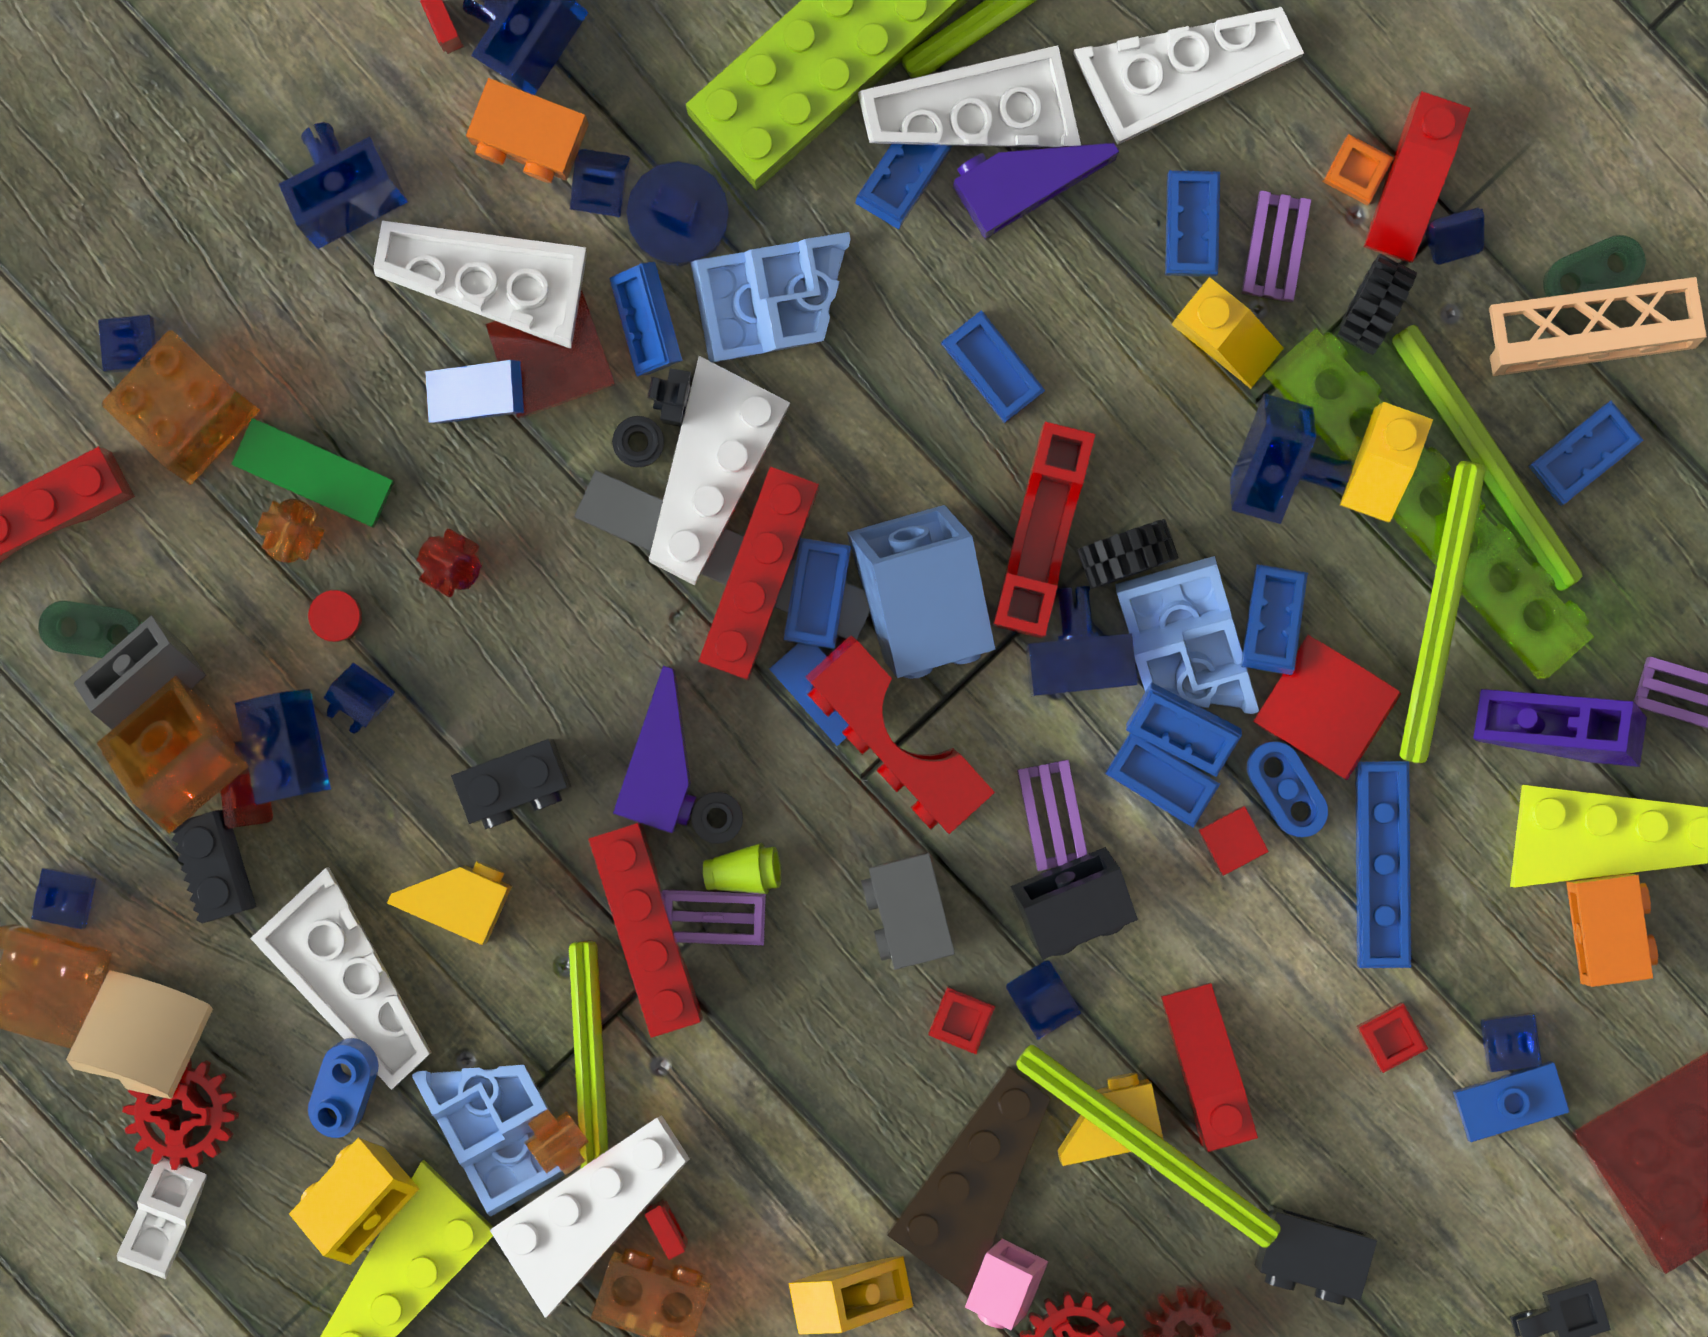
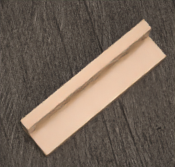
[1489,277,1707,376]

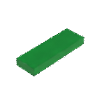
[231,418,395,528]

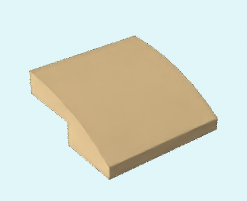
[66,970,213,1099]

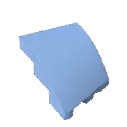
[690,232,851,363]
[1115,556,1259,714]
[412,1065,580,1217]

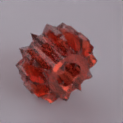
[1142,1285,1231,1337]

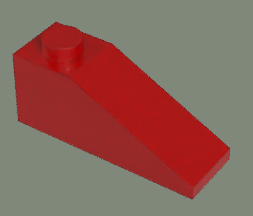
[1363,91,1471,263]
[1161,983,1258,1152]

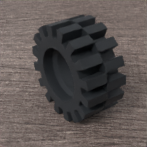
[1336,253,1417,355]
[1077,519,1179,589]

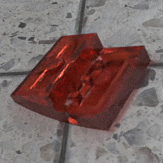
[486,290,616,419]

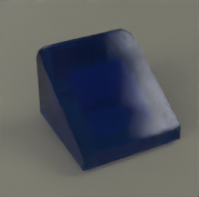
[570,149,630,217]
[1425,207,1485,265]
[1006,960,1081,1040]

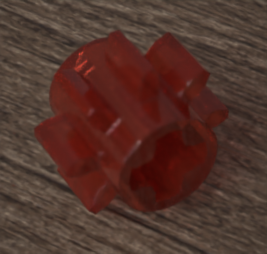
[416,528,482,597]

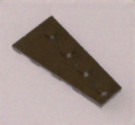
[887,1066,1051,1295]

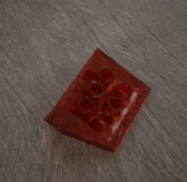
[1573,1052,1708,1274]

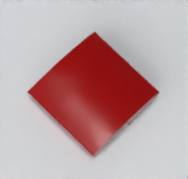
[1253,635,1402,781]

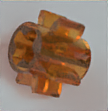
[255,499,325,563]
[524,1109,589,1175]

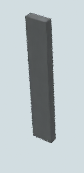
[574,470,870,640]

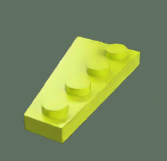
[1510,785,1708,887]
[320,1160,493,1337]

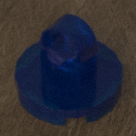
[626,161,730,266]

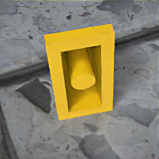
[1171,277,1284,389]
[1340,402,1433,523]
[387,861,512,945]
[1057,1073,1163,1166]
[789,1256,914,1334]

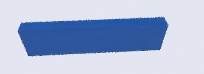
[1355,761,1411,968]

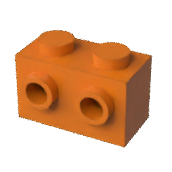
[466,78,589,183]
[1566,873,1658,987]

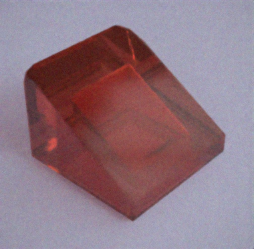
[219,772,273,829]

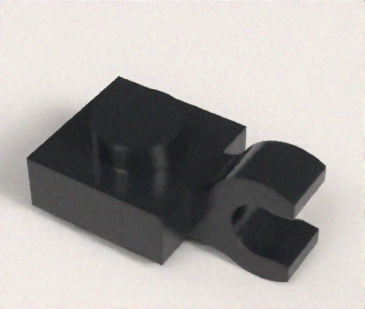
[647,368,693,427]
[1509,1277,1611,1337]

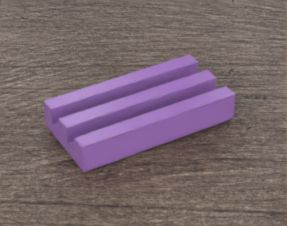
[1241,191,1311,302]
[1634,657,1708,729]
[1017,760,1087,871]
[662,889,766,945]

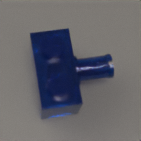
[463,0,589,95]
[278,122,408,249]
[1230,393,1352,524]
[1025,586,1137,697]
[205,689,331,805]

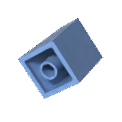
[847,505,996,679]

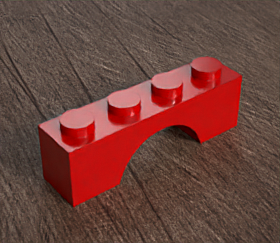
[992,421,1096,638]
[0,446,135,564]
[698,466,819,681]
[805,635,995,834]
[588,822,703,1038]

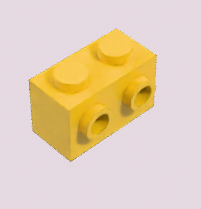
[289,1137,419,1265]

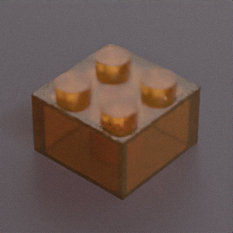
[97,676,249,834]

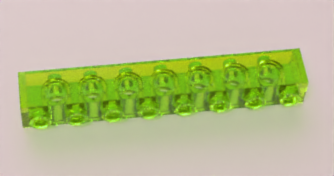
[1264,328,1594,679]

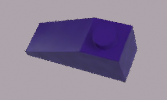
[953,143,1119,239]
[613,666,696,833]
[1473,689,1647,767]

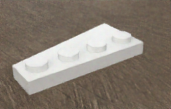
[1073,7,1304,145]
[858,45,1081,148]
[374,221,587,349]
[649,356,790,585]
[250,867,432,1090]
[490,1115,690,1318]

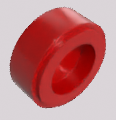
[308,590,362,642]

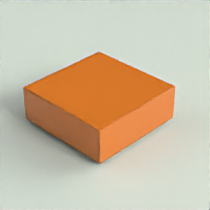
[1322,134,1394,206]

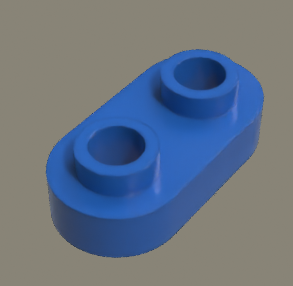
[1247,742,1328,837]
[308,1038,379,1138]

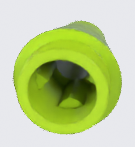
[703,843,781,894]

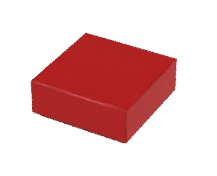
[420,0,464,54]
[1198,806,1269,876]
[928,986,995,1054]
[1356,1002,1428,1073]
[644,1199,688,1260]

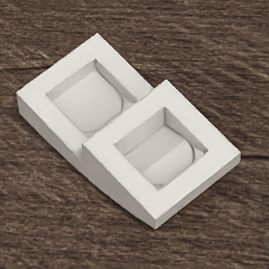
[117,1158,207,1279]

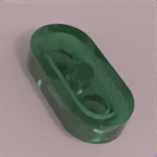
[1543,235,1646,310]
[38,601,142,658]

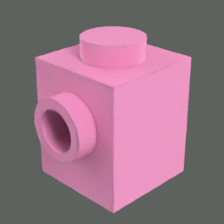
[965,1239,1048,1330]

